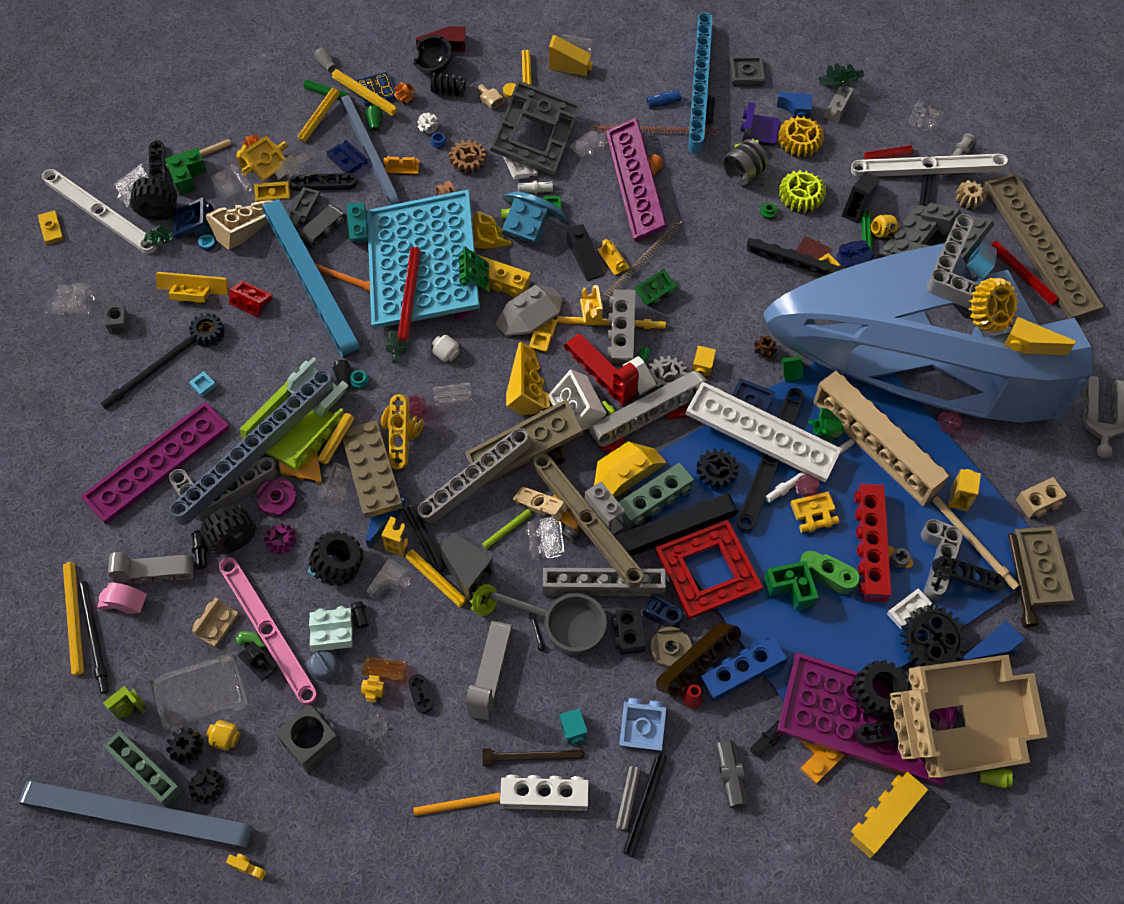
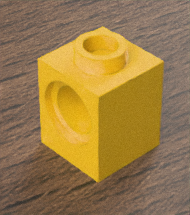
[692,346,716,377]

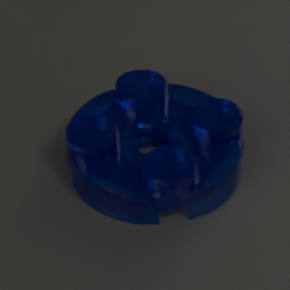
[837,240,873,268]

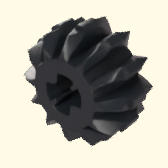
[166,728,204,765]

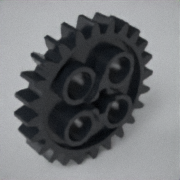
[900,605,968,666]

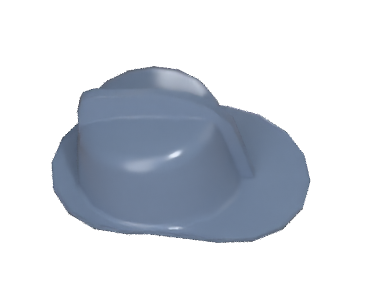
[304,649,343,682]

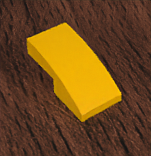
[529,319,557,352]

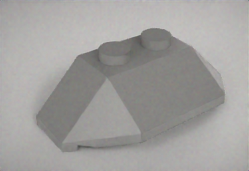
[495,284,563,337]

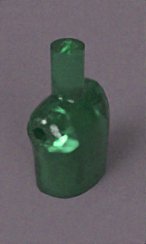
[386,330,407,364]

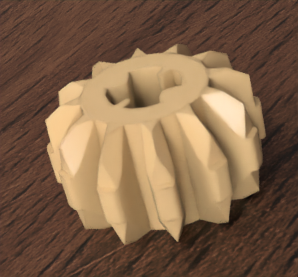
[956,180,986,210]

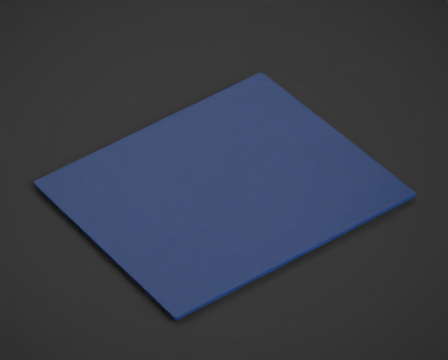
[628,362,1029,702]

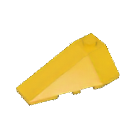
[506,342,550,415]

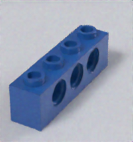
[701,637,787,702]

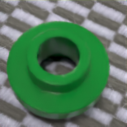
[760,203,778,219]

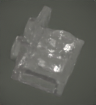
[569,128,607,161]

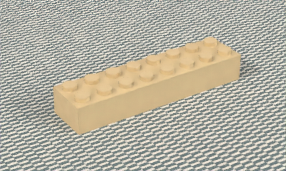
[813,371,949,506]

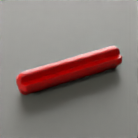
[863,145,913,160]

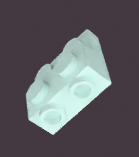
[309,606,353,652]

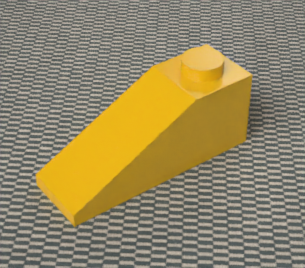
[1004,317,1076,356]

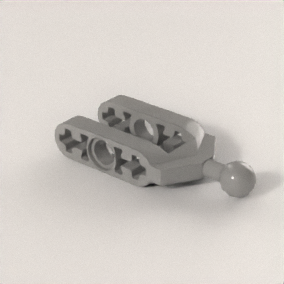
[1084,376,1124,459]

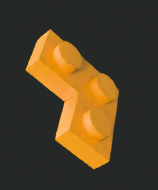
[800,740,845,784]

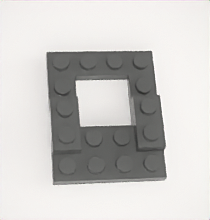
[490,80,581,175]
[878,203,994,262]

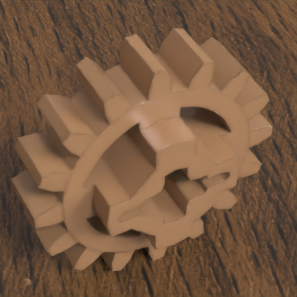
[449,139,486,173]

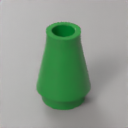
[366,105,383,131]

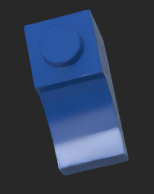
[777,92,812,119]

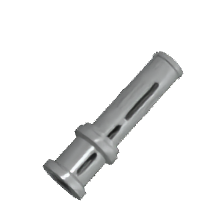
[943,133,977,176]

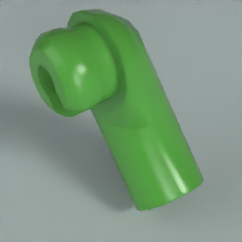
[236,631,266,650]

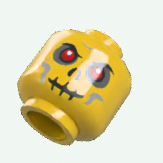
[871,215,899,238]

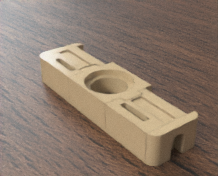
[513,487,568,520]

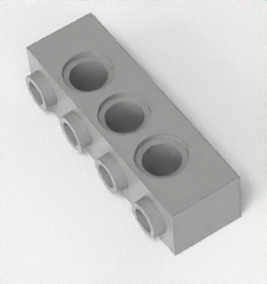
[607,290,635,364]

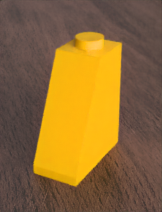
[549,35,593,76]

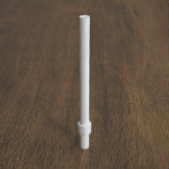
[765,439,854,503]

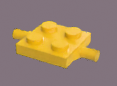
[240,136,289,182]

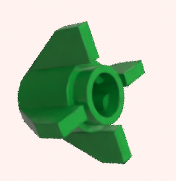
[808,408,844,442]

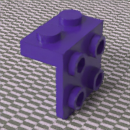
[741,102,780,146]

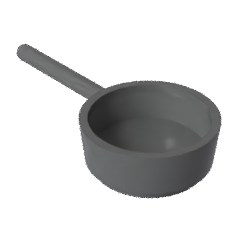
[489,592,606,656]

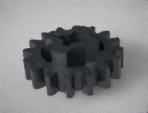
[696,448,739,489]

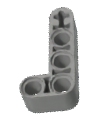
[921,519,963,602]
[108,552,194,585]

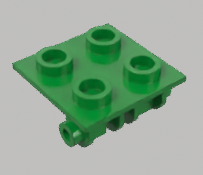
[459,246,490,293]

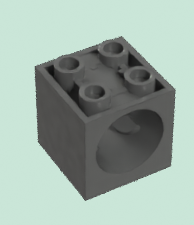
[275,704,342,775]

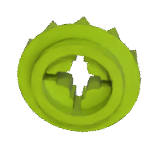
[470,583,497,616]

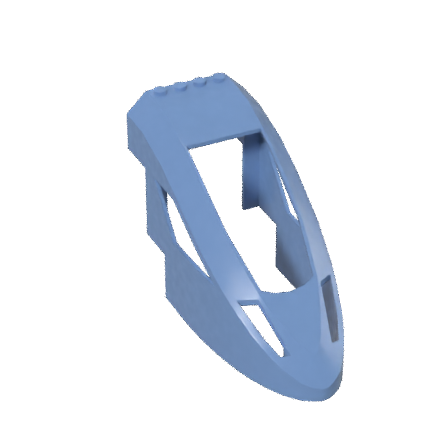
[763,243,1093,423]

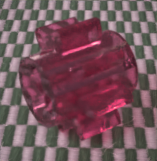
[409,394,427,418]
[938,410,962,434]
[795,474,820,498]

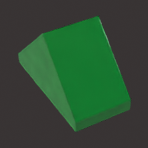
[781,356,804,382]

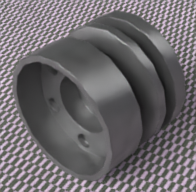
[722,139,769,186]

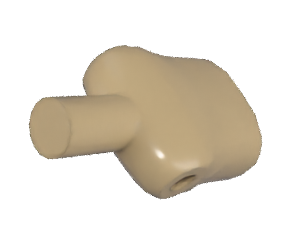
[478,84,505,110]

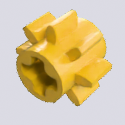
[361,675,385,702]

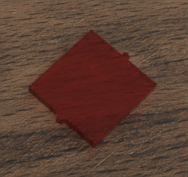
[796,236,831,259]

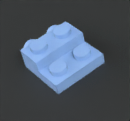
[619,698,666,751]

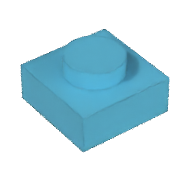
[189,371,217,397]

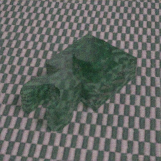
[144,224,174,247]

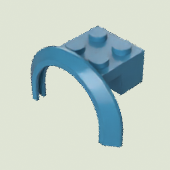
[502,192,569,246]

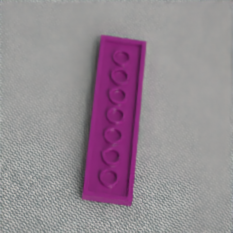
[606,117,667,242]
[81,402,230,525]

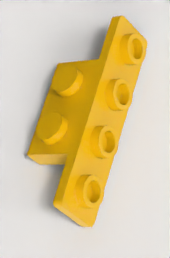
[155,272,228,303]

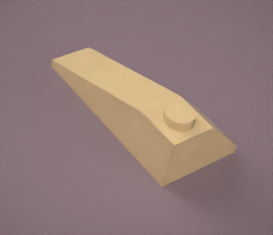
[206,200,273,250]

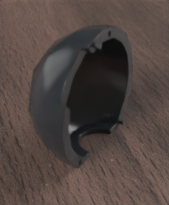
[413,35,452,75]

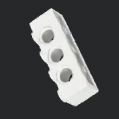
[500,775,588,811]

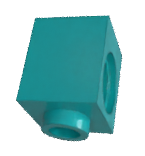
[559,708,587,745]

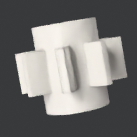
[417,113,439,134]

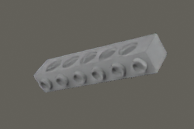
[543,568,666,597]

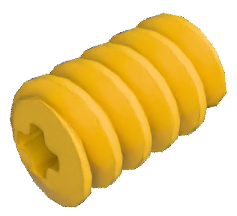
[381,405,424,440]

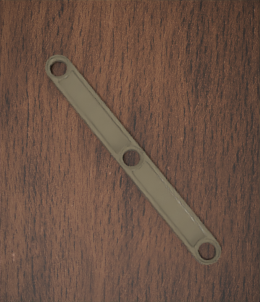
[534,454,643,588]

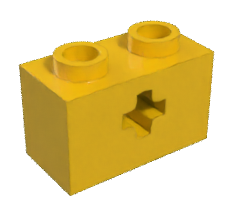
[948,469,981,511]

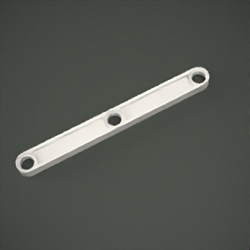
[851,154,1008,177]
[42,169,157,254]

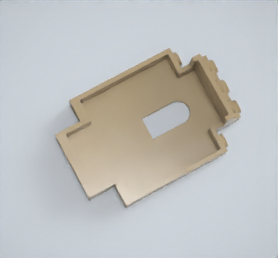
[890,655,1047,778]

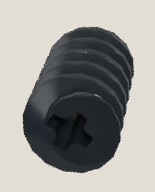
[431,72,466,97]

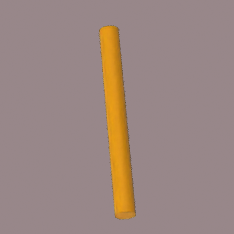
[414,793,500,816]

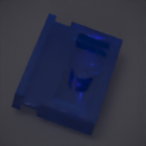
[327,140,368,173]

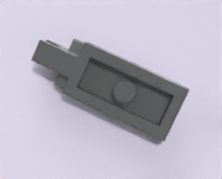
[290,187,320,232]

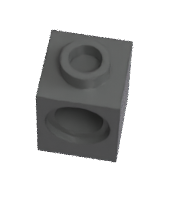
[105,305,129,334]

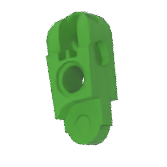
[800,551,860,595]

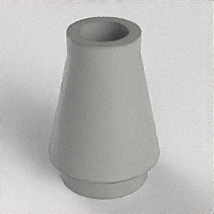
[314,47,336,72]

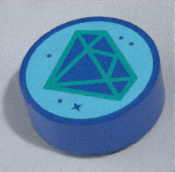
[197,234,216,251]

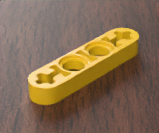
[389,394,409,469]

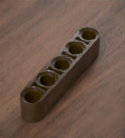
[656,622,741,697]

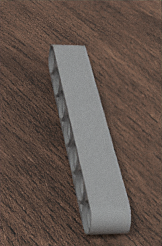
[589,371,710,447]
[418,428,532,523]

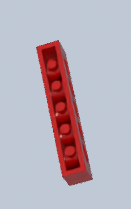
[854,484,891,602]

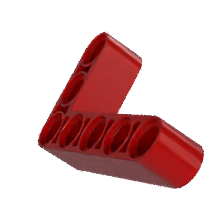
[564,334,639,406]

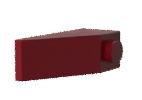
[416,26,466,52]

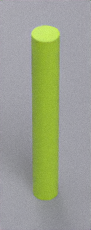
[482,509,532,550]

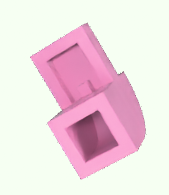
[97,583,147,614]

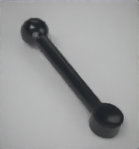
[529,613,545,651]

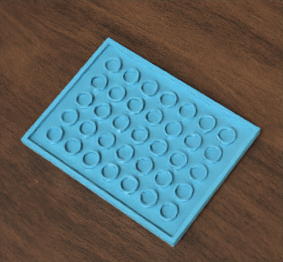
[367,189,480,329]

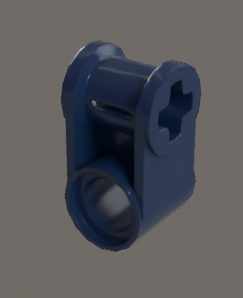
[642,595,682,628]

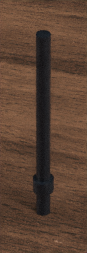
[100,336,194,409]
[79,581,109,694]

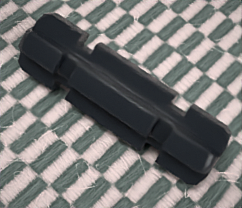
[705,95,715,125]

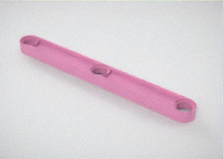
[219,557,317,705]

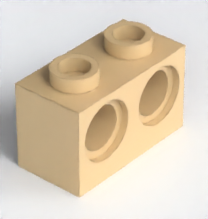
[1016,477,1067,519]

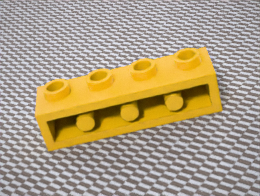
[478,255,531,298]
[850,772,928,858]

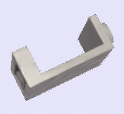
[585,482,625,536]

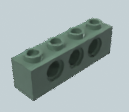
[618,462,694,529]
[103,730,184,808]

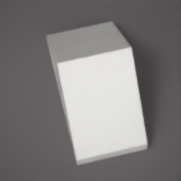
[623,356,657,395]

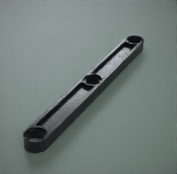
[736,388,804,533]

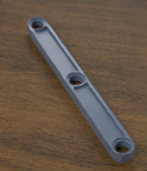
[340,95,400,205]

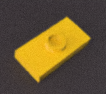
[38,210,64,245]

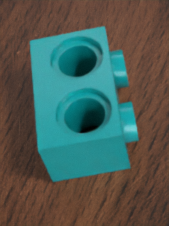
[346,202,368,243]

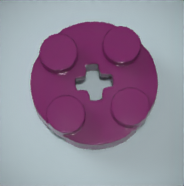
[257,478,297,517]

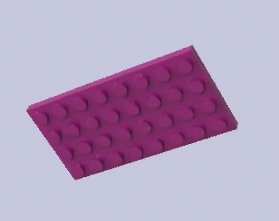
[777,652,958,787]

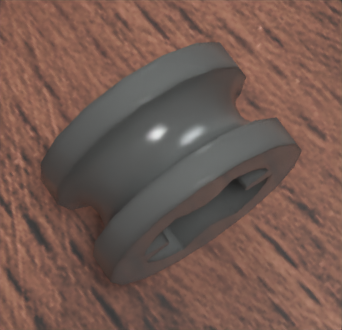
[560,525,580,544]
[891,548,911,568]

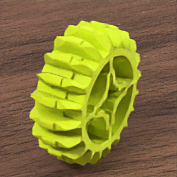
[779,170,826,213]

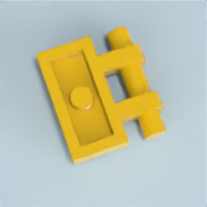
[791,491,839,533]

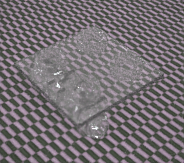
[114,163,149,208]

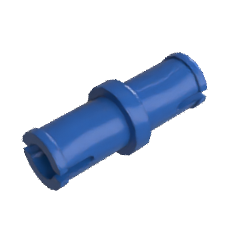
[646,90,681,108]

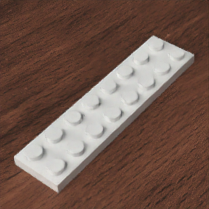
[685,381,841,482]

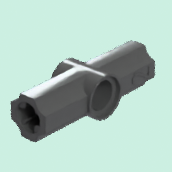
[716,740,748,809]

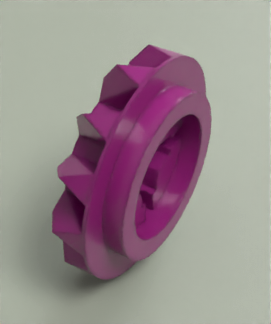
[264,523,296,554]

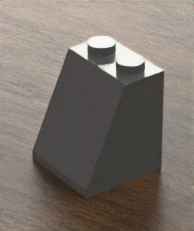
[441,532,494,603]

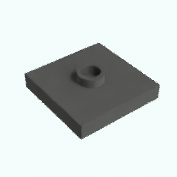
[729,56,766,85]

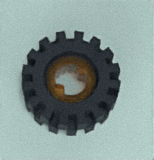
[189,313,225,347]

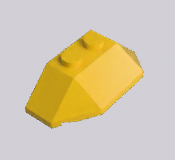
[594,441,667,498]

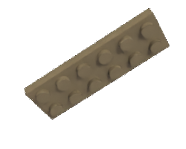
[465,399,584,487]
[342,420,403,519]

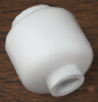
[432,335,460,362]

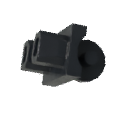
[237,641,278,682]

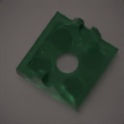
[819,63,864,87]

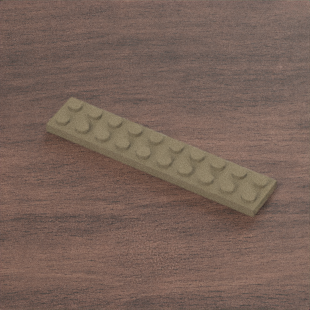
[984,172,1104,319]

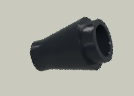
[332,360,351,387]

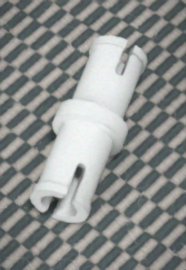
[518,181,553,195]

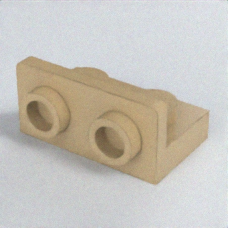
[192,597,239,648]

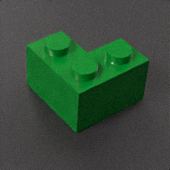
[165,148,207,196]
[764,561,819,611]

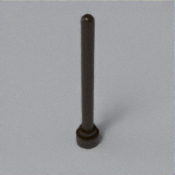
[1008,533,1039,627]
[482,748,585,766]

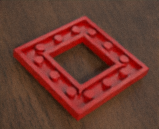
[655,519,763,619]

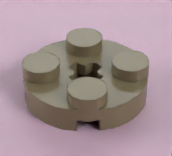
[650,627,692,668]

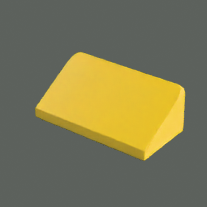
[254,181,290,201]

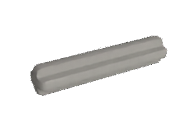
[616,766,640,831]

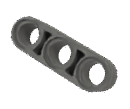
[299,204,347,249]

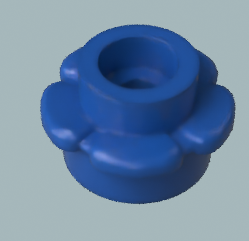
[430,132,447,148]

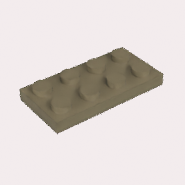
[1013,526,1074,606]

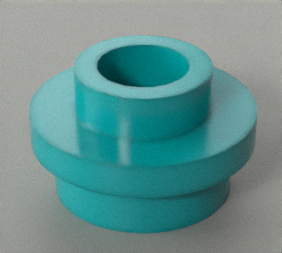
[350,370,369,388]

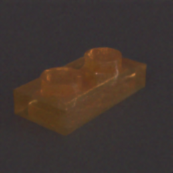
[362,657,407,680]

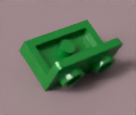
[634,269,679,305]

